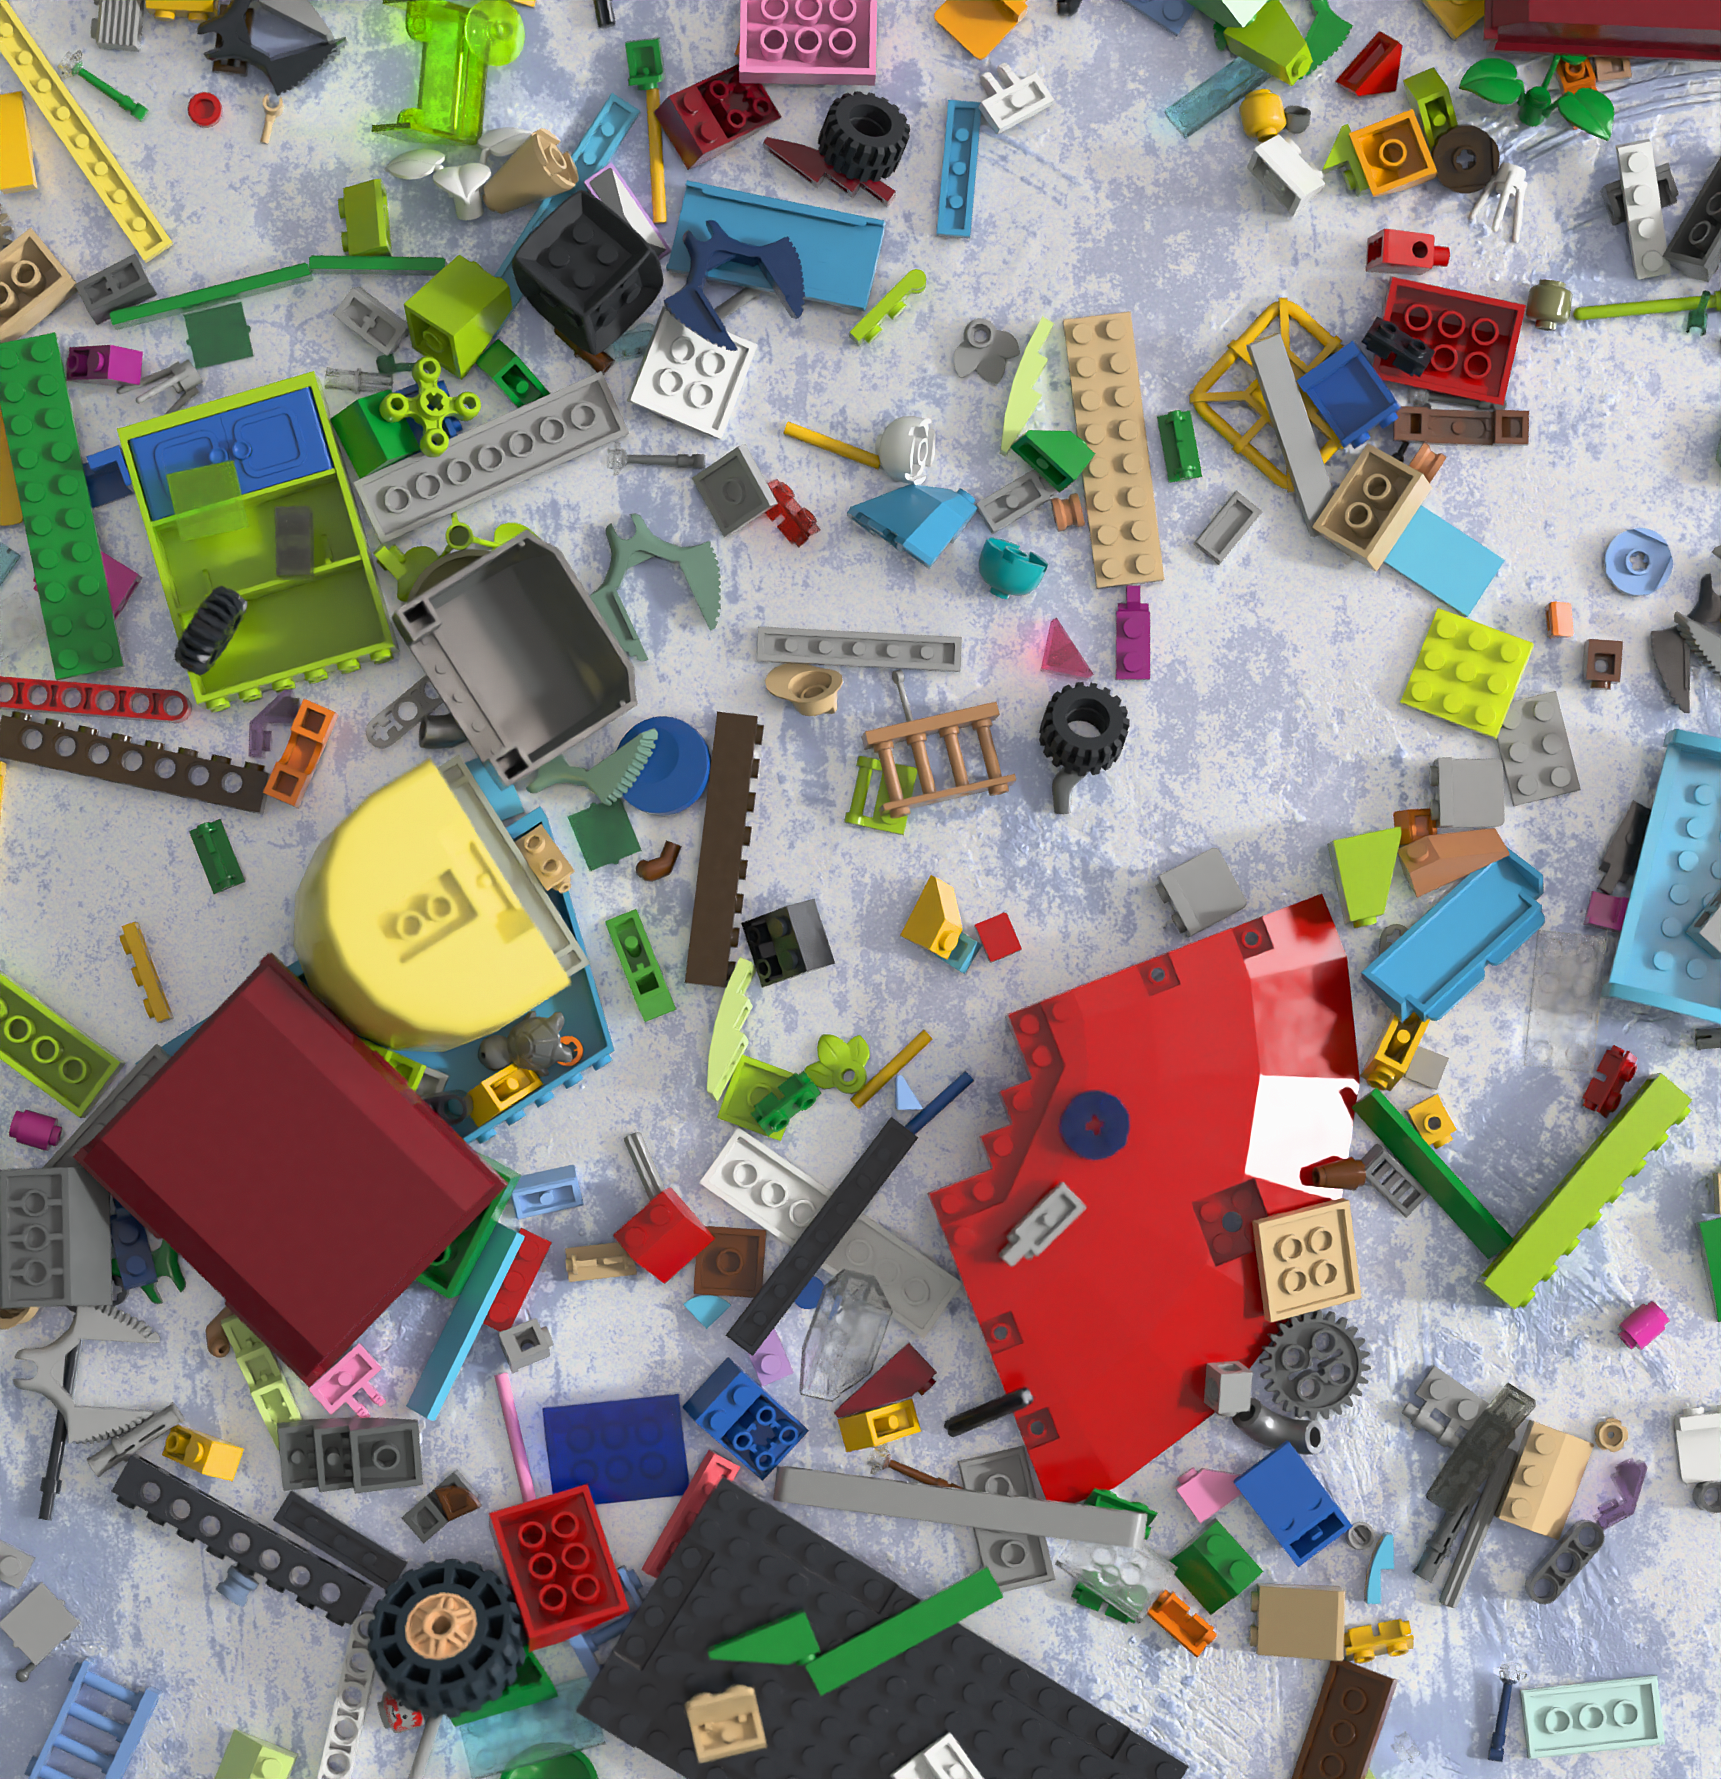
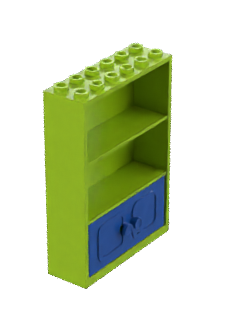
[117,371,400,713]

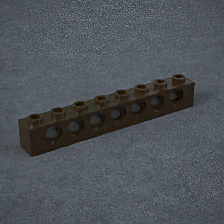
[0,711,271,815]

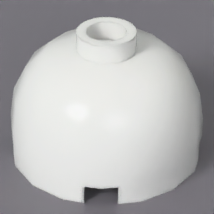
[875,416,935,485]

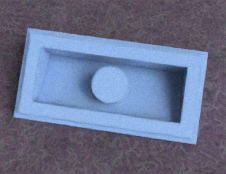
[895,1075,923,1110]
[511,1165,584,1220]

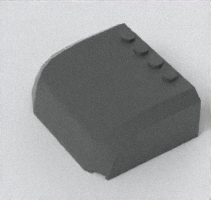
[391,529,638,791]

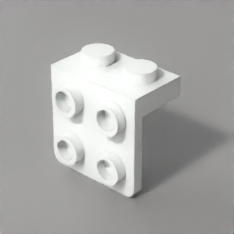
[1674,1405,1721,1484]

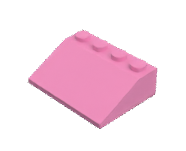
[739,0,877,86]

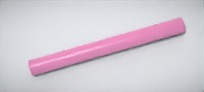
[494,1372,536,1503]

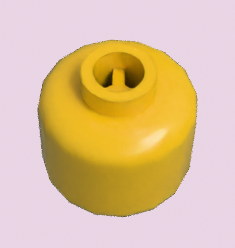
[1239,89,1286,142]

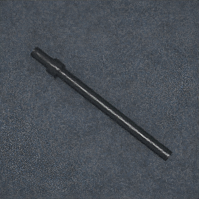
[38,1315,83,1521]

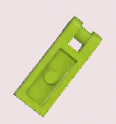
[849,269,926,346]

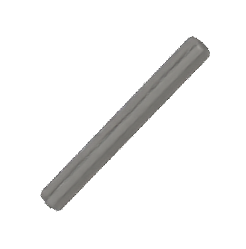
[1439,1446,1518,1608]

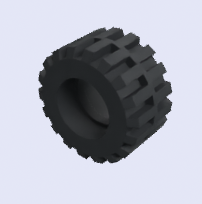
[818,91,910,182]
[1039,682,1130,776]

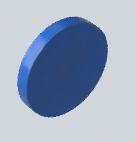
[616,716,711,816]

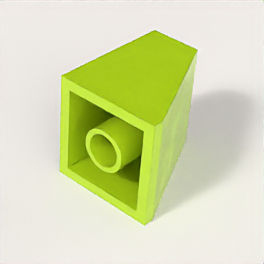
[404,255,513,380]
[1327,826,1402,929]

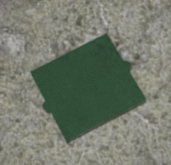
[184,302,254,370]
[568,798,642,872]

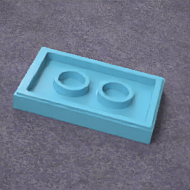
[1383,505,1505,618]

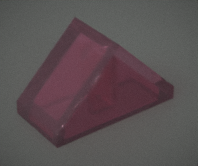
[1040,618,1094,681]

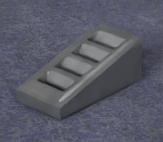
[1361,1144,1429,1218]

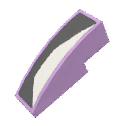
[584,162,671,260]

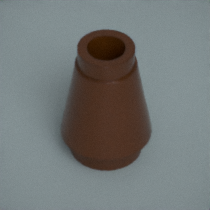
[1312,1157,1366,1191]

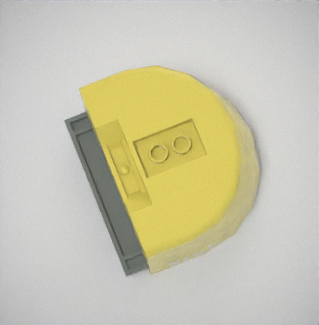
[293,755,590,1052]

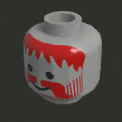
[377,1691,425,1734]

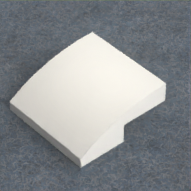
[890,1733,983,1779]

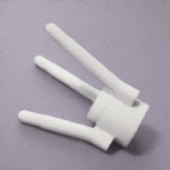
[1469,163,1527,243]

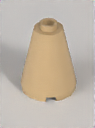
[482,128,579,214]

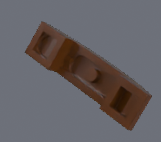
[1393,406,1529,446]

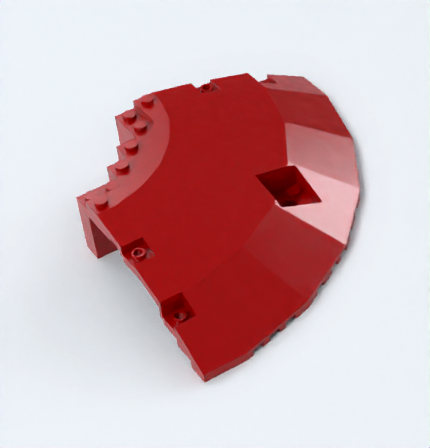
[927,894,1360,1504]

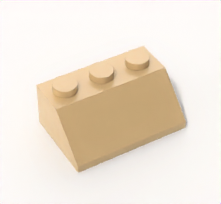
[0,228,78,343]
[1312,443,1432,572]
[1494,1420,1594,1540]

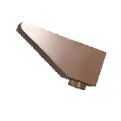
[1397,828,1510,897]

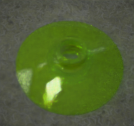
[465,0,525,66]

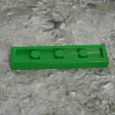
[309,255,448,276]

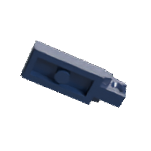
[111,1196,158,1290]

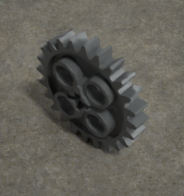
[1259,1310,1371,1420]

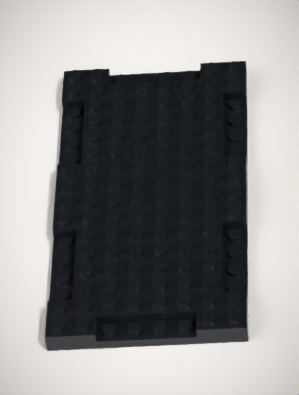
[576,1474,1189,1779]

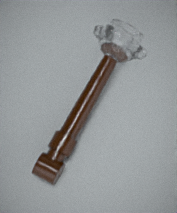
[866,1443,964,1489]

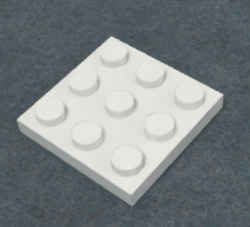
[627,306,757,439]

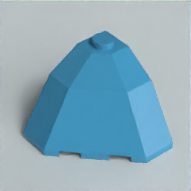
[847,484,978,569]

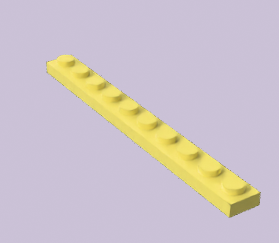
[0,0,174,263]

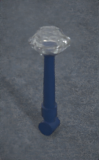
[1488,1661,1527,1762]

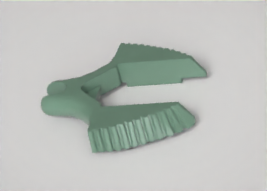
[589,513,721,661]
[526,728,658,806]

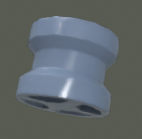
[215,1565,259,1607]

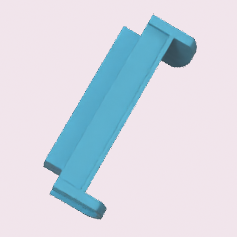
[1600,729,1721,1024]

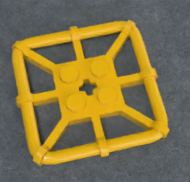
[1189,297,1344,493]

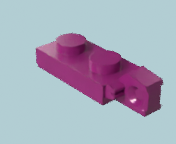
[1116,585,1150,680]

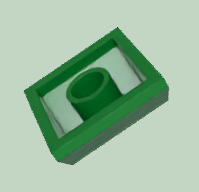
[330,389,421,479]

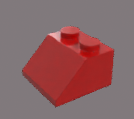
[612,1187,716,1284]

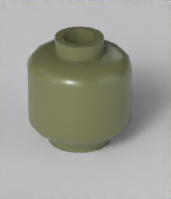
[1526,279,1573,331]

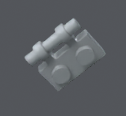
[1402,1365,1491,1453]

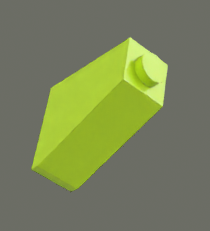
[1223,0,1313,86]

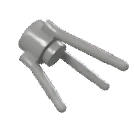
[117,359,203,414]

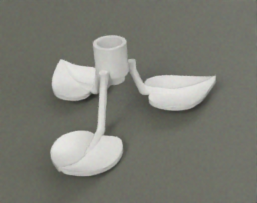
[385,127,533,220]

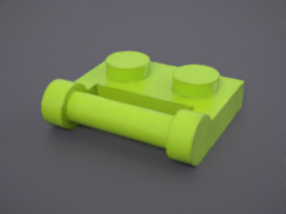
[844,756,917,835]

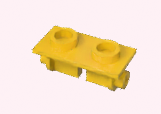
[1344,1618,1414,1663]

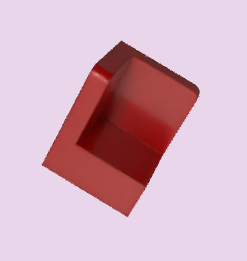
[974,912,1022,963]

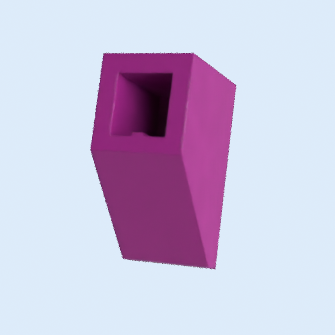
[66,345,143,386]

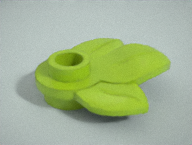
[804,1034,870,1094]

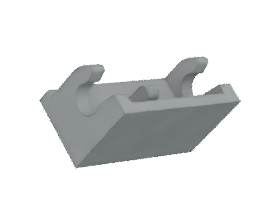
[333,287,409,356]

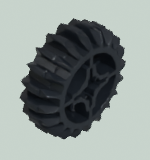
[174,585,247,676]

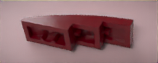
[763,137,896,208]

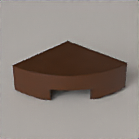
[435,1485,482,1521]

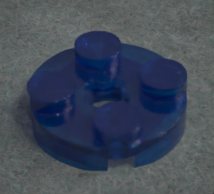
[1059,1090,1130,1160]

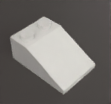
[1247,134,1325,216]

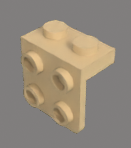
[685,1685,767,1763]

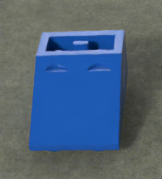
[682,1357,809,1481]
[1233,1440,1353,1567]

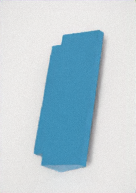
[1361,846,1545,1023]

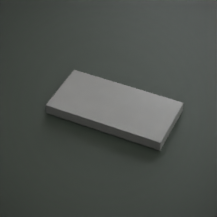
[958,1445,1056,1592]

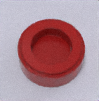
[188,92,223,128]

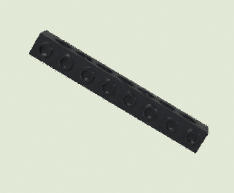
[111,1453,374,1627]

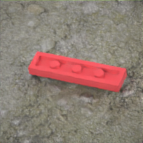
[641,1450,740,1579]

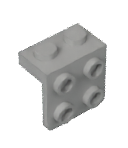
[1429,757,1505,828]
[1155,848,1246,938]

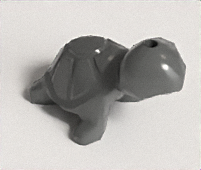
[478,1011,572,1077]

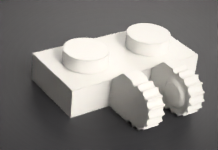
[978,63,1054,135]

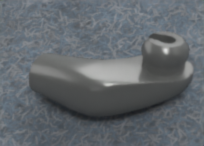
[1052,767,1090,814]

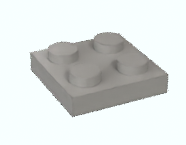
[692,444,778,537]

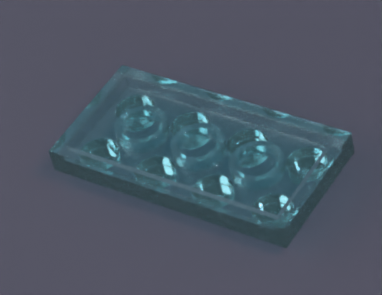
[459,1676,606,1779]

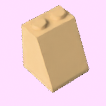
[1249,1583,1345,1661]

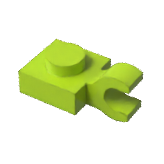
[372,544,407,580]

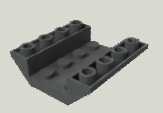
[0,1167,113,1310]

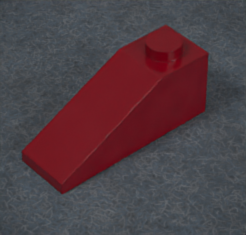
[834,1342,937,1418]

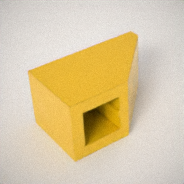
[162,1424,244,1481]

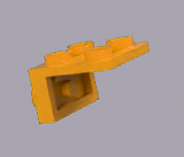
[934,0,1028,60]

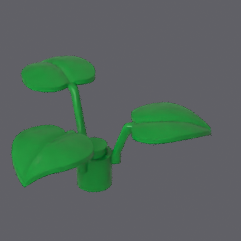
[1459,55,1614,141]

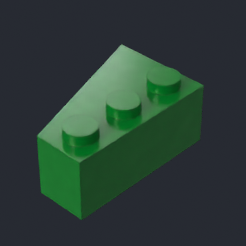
[449,1644,559,1727]

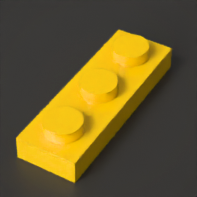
[119,922,174,1023]

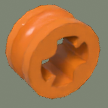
[558,1036,584,1066]

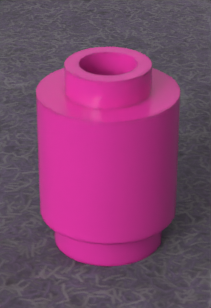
[9,1109,62,1151]
[1618,1301,1670,1350]

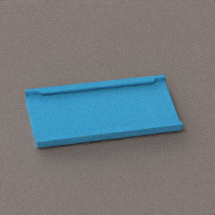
[666,180,885,311]

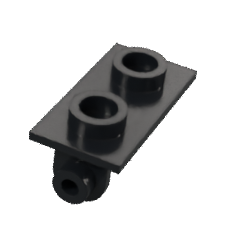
[1362,316,1435,378]

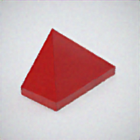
[1335,31,1403,96]

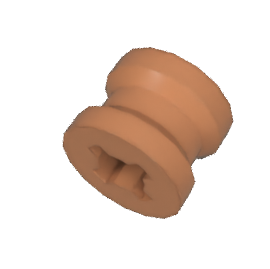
[1409,442,1447,483]
[1050,493,1085,532]

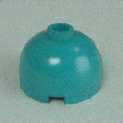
[978,537,1048,599]

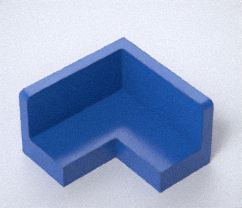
[83,445,135,509]

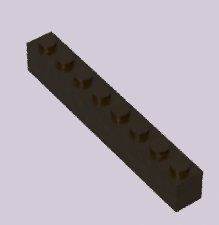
[685,711,764,988]

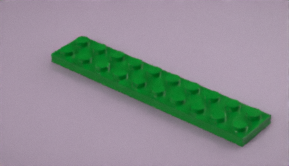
[0,332,125,680]

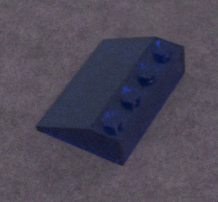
[542,1392,690,1505]

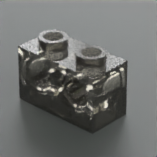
[275,506,315,580]

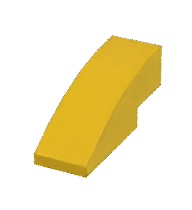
[0,91,37,195]

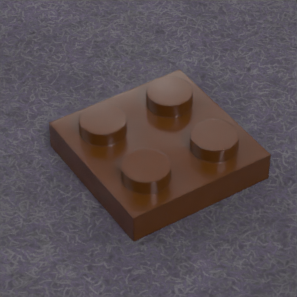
[693,1226,766,1298]

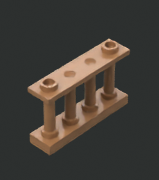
[861,701,1016,819]

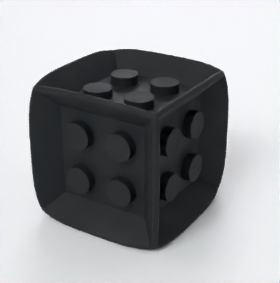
[512,190,664,355]

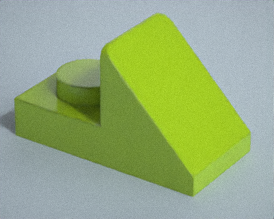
[1321,124,1371,197]

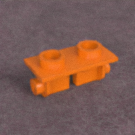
[1145,1589,1217,1658]

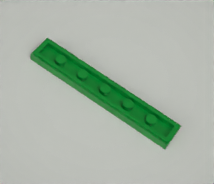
[110,263,313,330]
[1352,1087,1514,1259]
[805,1566,1004,1696]

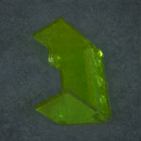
[371,0,491,146]

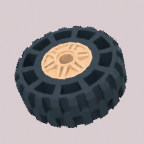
[367,1559,527,1718]

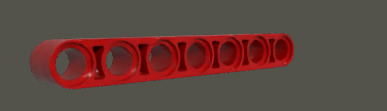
[0,676,192,723]

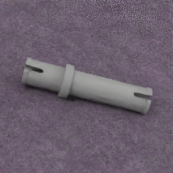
[87,1402,185,1477]

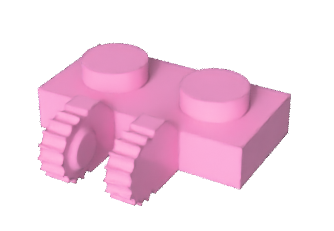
[308,1343,386,1418]

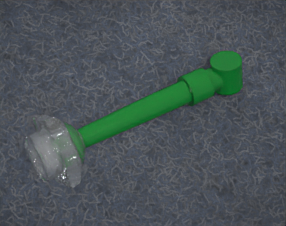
[58,50,149,121]

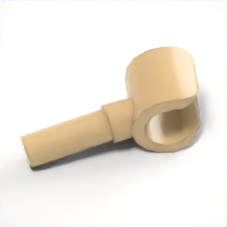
[260,94,284,144]

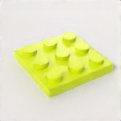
[1400,608,1534,739]

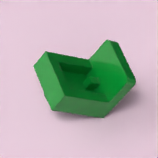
[625,37,666,90]

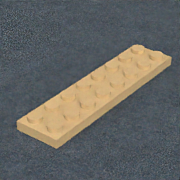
[1063,311,1164,589]

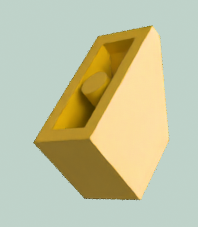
[900,875,963,959]
[468,1063,544,1127]
[838,1399,921,1452]

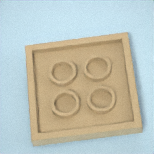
[1252,1198,1362,1322]

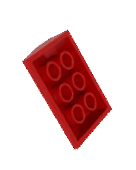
[1372,276,1526,405]
[489,1484,629,1652]

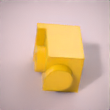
[1405,1094,1457,1149]

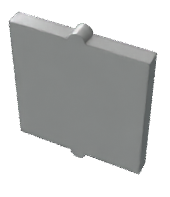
[0,1582,80,1665]

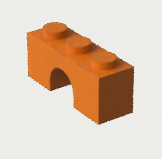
[263,699,339,808]

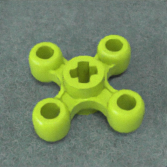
[379,356,481,458]

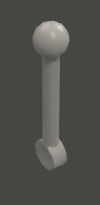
[892,670,913,722]

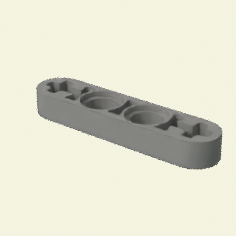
[366,675,443,748]

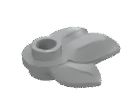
[954,318,1020,384]

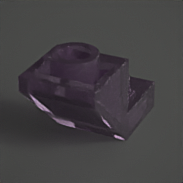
[248,689,301,759]
[1593,1458,1648,1530]

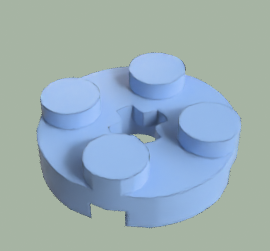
[1604,528,1673,597]

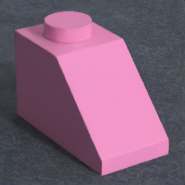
[1175,1467,1242,1523]

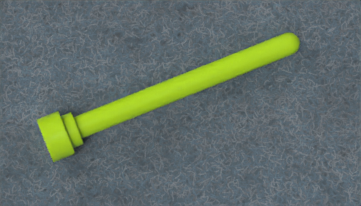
[1573,287,1721,321]

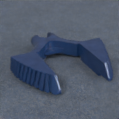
[664,220,805,351]

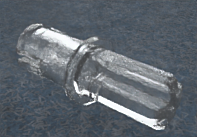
[325,367,394,395]

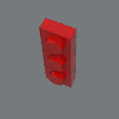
[483,1228,552,1332]

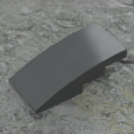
[277,1418,423,1494]

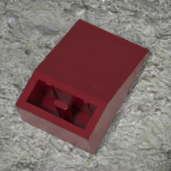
[653,64,781,170]

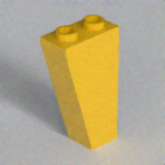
[1360,1012,1430,1091]

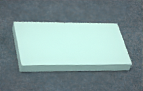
[1520,1675,1665,1759]

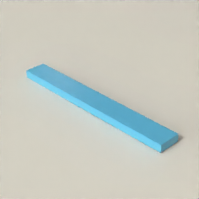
[493,93,641,339]

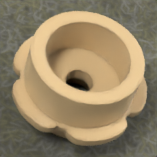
[1594,1418,1628,1452]

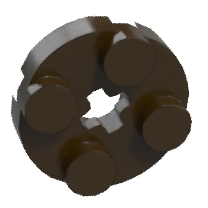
[1431,124,1500,194]

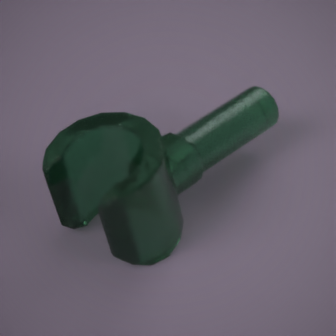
[1686,290,1711,336]
[376,354,425,376]

